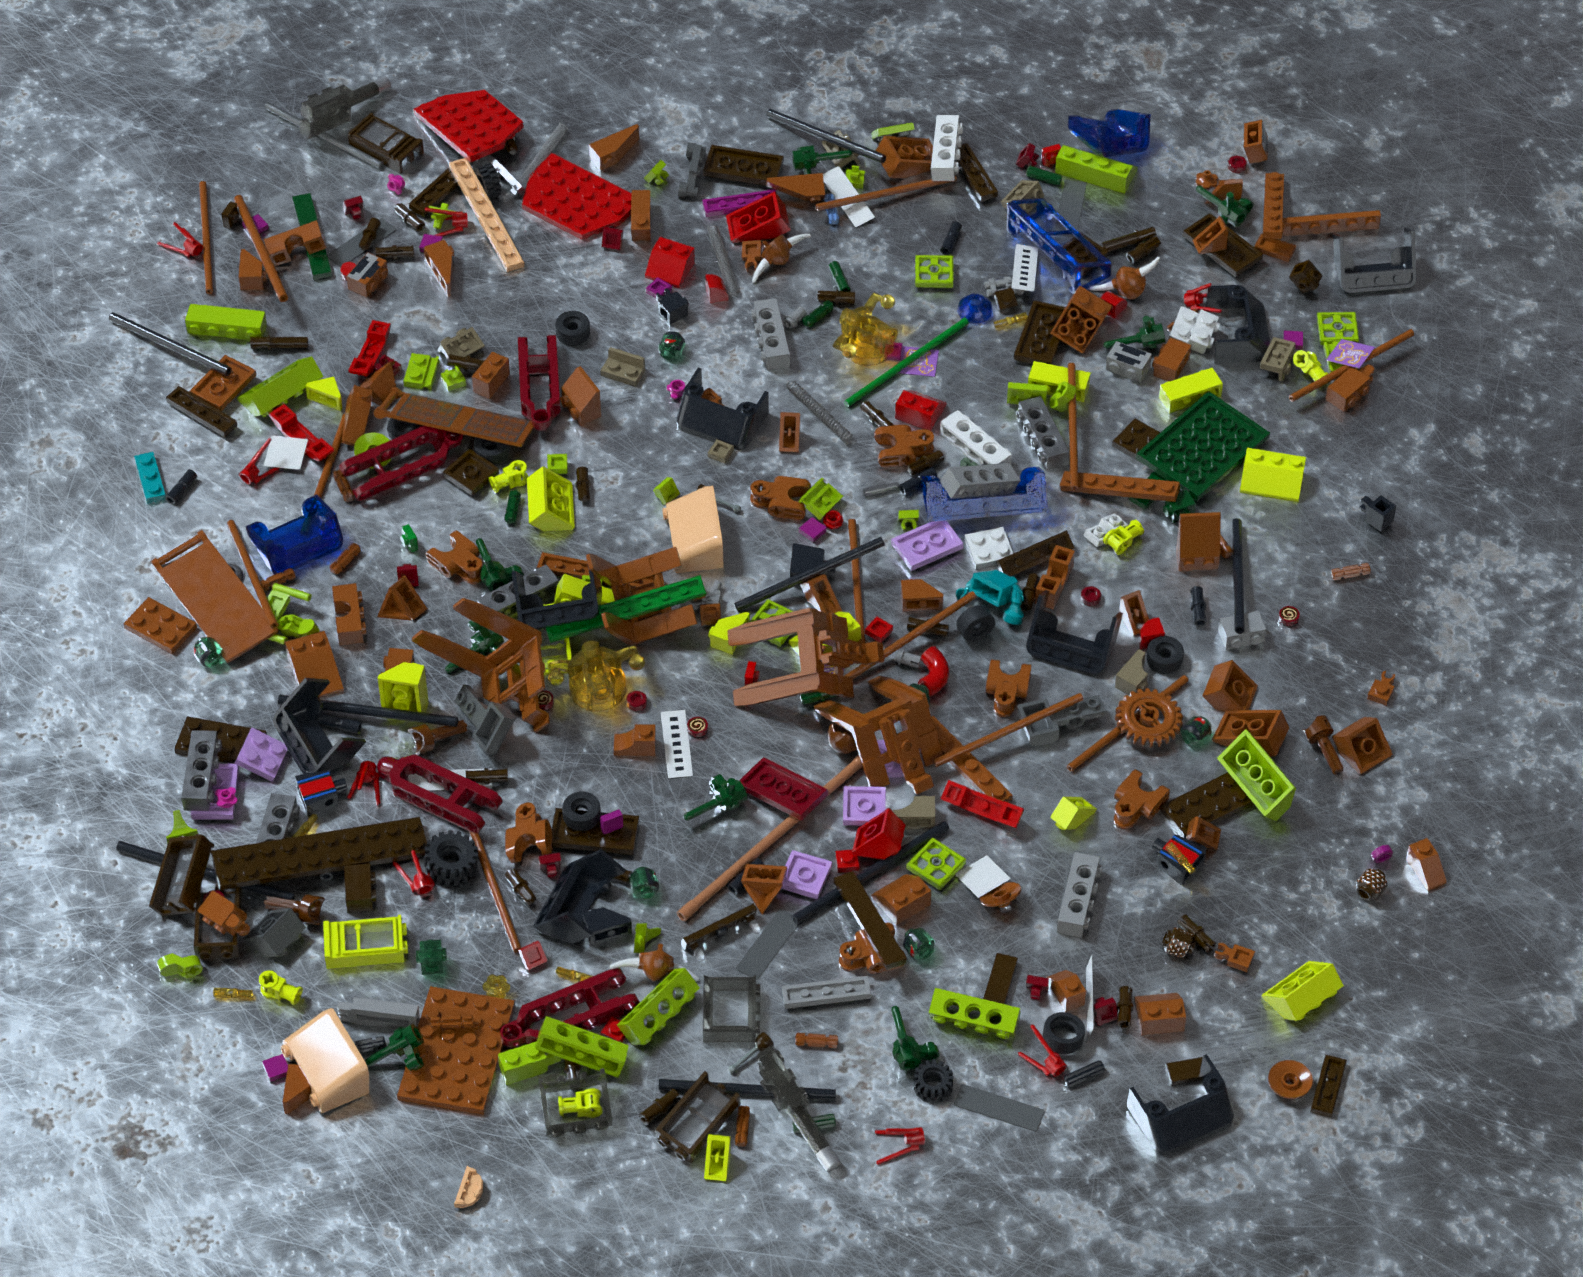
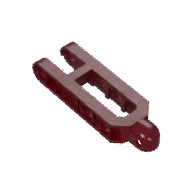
[518,335,561,431]
[339,426,463,501]
[377,754,503,834]
[500,968,640,1048]

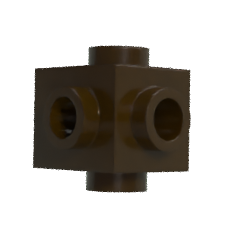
[1289,260,1323,293]

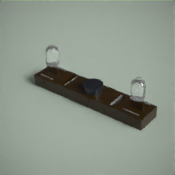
[681,903,761,962]

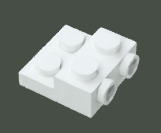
[1168,306,1220,354]

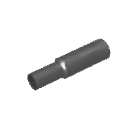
[863,482,899,497]

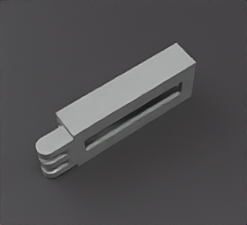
[337,997,420,1029]

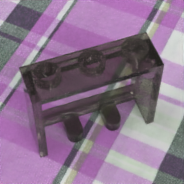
[703,975,760,1042]
[538,1068,612,1137]

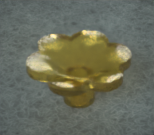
[482,974,510,999]

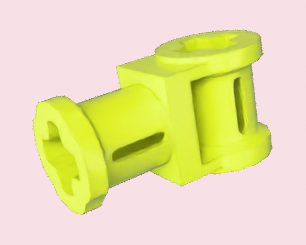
[1293,350,1328,381]
[489,460,529,493]
[1103,520,1144,555]
[259,970,303,1005]
[558,1088,603,1118]

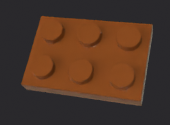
[189,355,257,411]
[123,597,197,654]

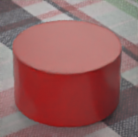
[340,262,356,281]

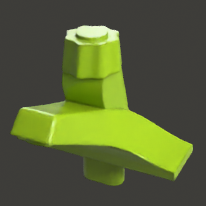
[429,203,456,230]
[166,810,198,844]
[633,923,661,953]

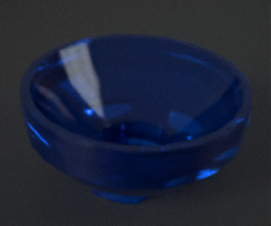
[958,293,992,324]

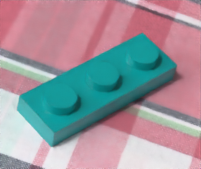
[134,452,166,504]

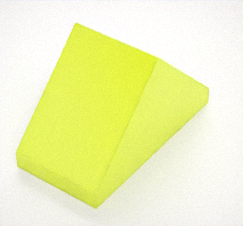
[305,376,343,411]
[704,1134,731,1181]

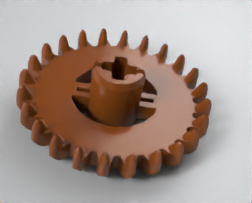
[1115,688,1183,748]

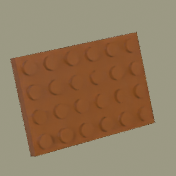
[397,986,515,1115]

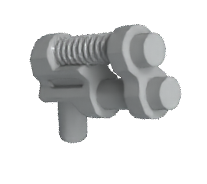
[984,276,1024,298]
[680,581,722,610]

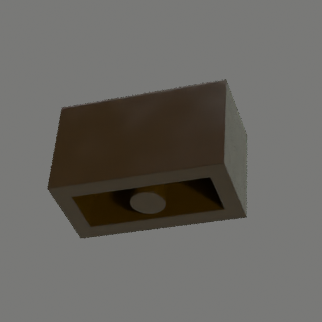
[344,864,377,913]

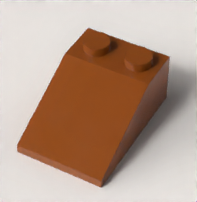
[875,136,933,179]
[1176,512,1221,571]
[285,631,344,698]
[1212,710,1290,757]

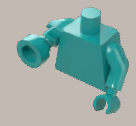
[956,570,1024,625]

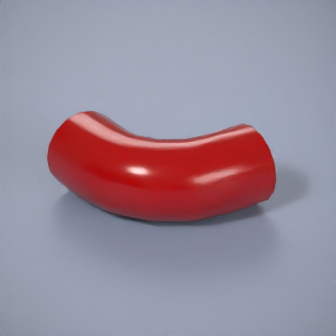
[918,646,949,697]

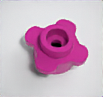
[387,174,405,195]
[666,380,685,399]
[215,787,238,808]

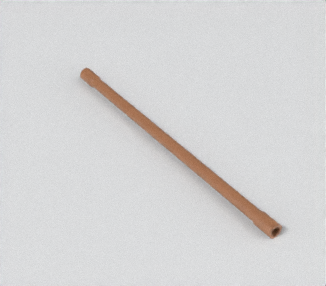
[677,755,863,922]

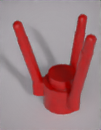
[425,208,468,237]
[157,222,203,257]
[1184,283,1222,313]
[239,438,280,485]
[347,761,380,806]
[393,850,435,895]
[1018,1024,1067,1077]
[875,1127,925,1165]

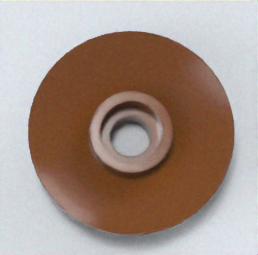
[980,882,1021,908]
[1268,1060,1313,1099]

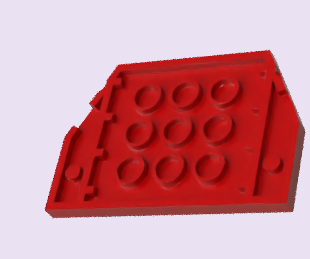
[413,90,524,163]
[522,153,632,240]

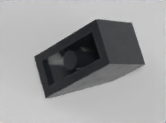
[582,907,632,945]

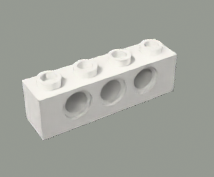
[931,115,963,181]
[940,410,1012,465]

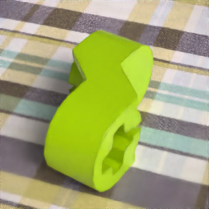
[1049,381,1076,412]
[277,614,320,638]
[157,953,203,979]

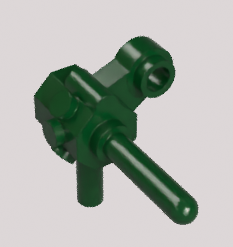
[792,145,852,175]
[1196,186,1254,227]
[1103,316,1166,349]
[476,538,524,592]
[445,619,505,673]
[683,774,747,821]
[891,1006,940,1071]
[364,1023,424,1071]

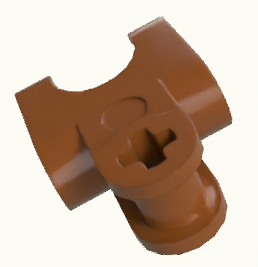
[874,425,934,468]
[750,476,811,520]
[425,530,482,584]
[985,659,1032,717]
[1114,769,1170,829]
[505,802,552,863]
[839,923,907,974]

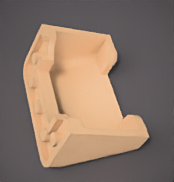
[662,486,723,573]
[281,1008,369,1114]

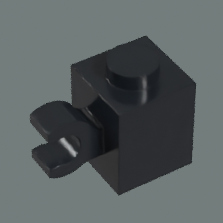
[656,288,689,325]
[1359,495,1396,532]

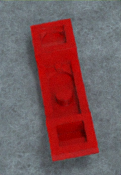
[348,320,391,376]
[269,404,334,461]
[941,780,1024,829]

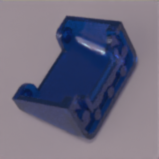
[1068,109,1151,157]
[245,494,344,575]

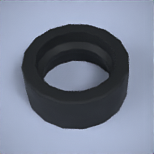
[1043,1012,1085,1054]

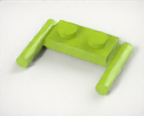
[262,583,312,645]

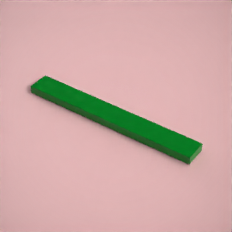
[546,575,707,643]

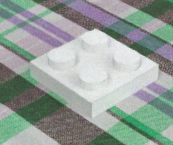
[964,527,1013,569]

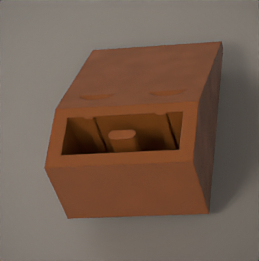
[1050,286,1112,354]

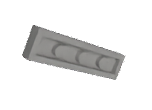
[782,976,871,1009]

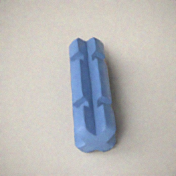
[824,194,839,225]

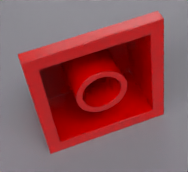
[645,237,695,288]
[895,390,947,431]
[852,808,906,859]

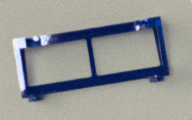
[1006,198,1112,294]
[921,466,1048,522]

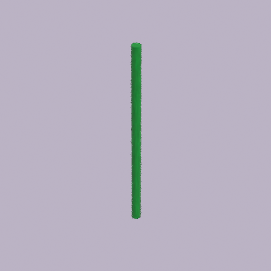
[844,317,969,407]

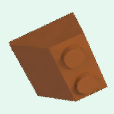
[560,366,601,426]
[1203,660,1258,712]
[1332,717,1393,774]
[871,874,931,926]
[1134,993,1186,1035]

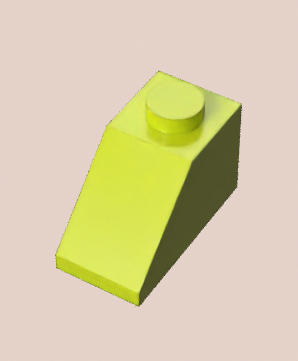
[708,612,750,655]
[1050,797,1097,831]

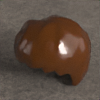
[828,723,858,754]

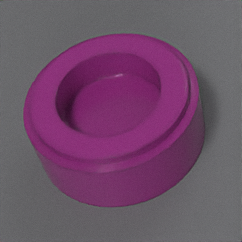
[1371,845,1393,863]

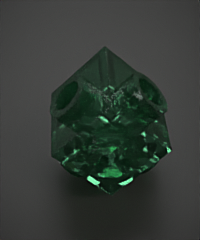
[416,939,447,975]

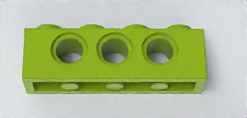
[617,968,700,1045]
[929,988,1021,1039]
[535,1016,629,1078]

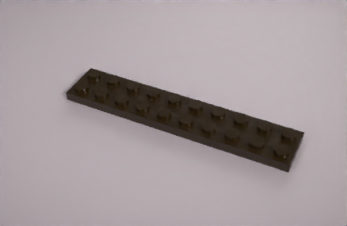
[211,817,427,890]

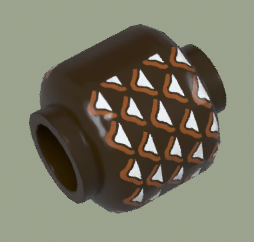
[1356,868,1388,900]
[1161,927,1195,958]

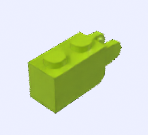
[498,1041,563,1086]

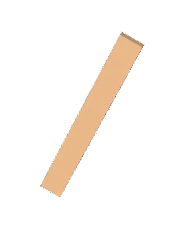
[449,158,524,272]

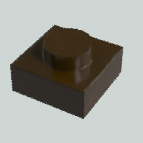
[221,201,240,229]
[993,288,1018,311]

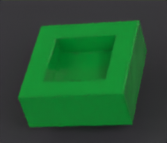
[400,524,418,553]

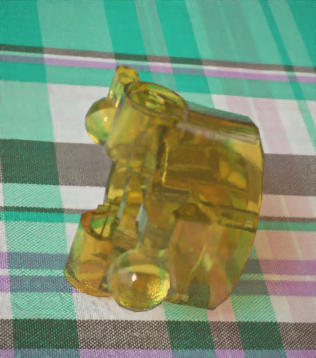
[833,293,898,366]
[548,641,645,712]

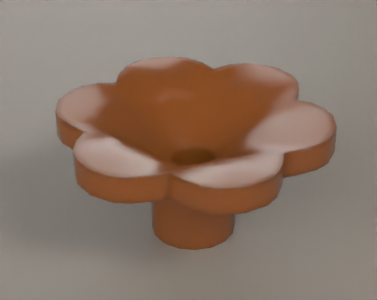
[1195,170,1218,189]

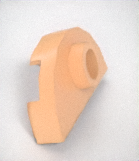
[454,1166,483,1208]

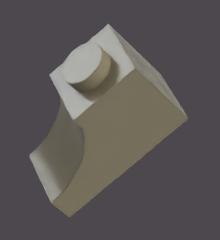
[1115,649,1148,695]
[893,795,935,829]

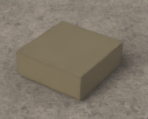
[708,439,734,463]

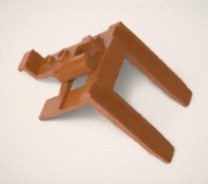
[586,547,706,646]
[412,598,550,732]
[727,608,884,706]
[814,676,943,795]

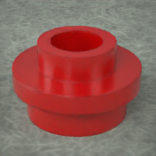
[823,510,843,529]

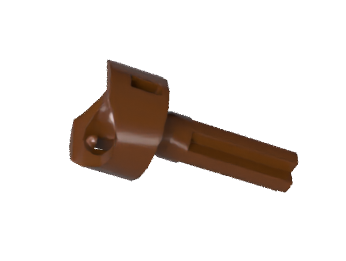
[1302,715,1344,775]
[408,720,467,755]
[264,894,325,925]

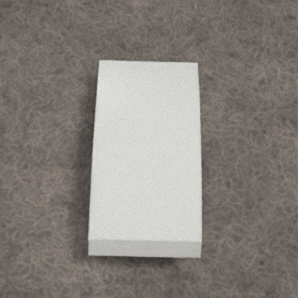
[1083,513,1128,547]

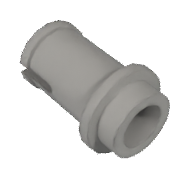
[784,306,807,329]
[895,649,921,669]

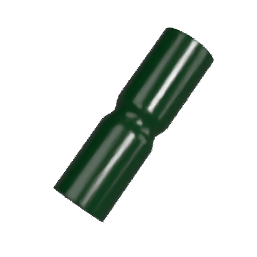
[828,261,851,292]

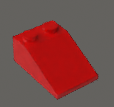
[726,191,791,243]

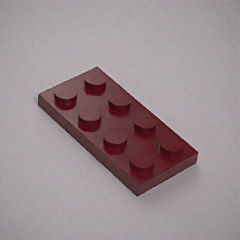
[739,757,829,821]

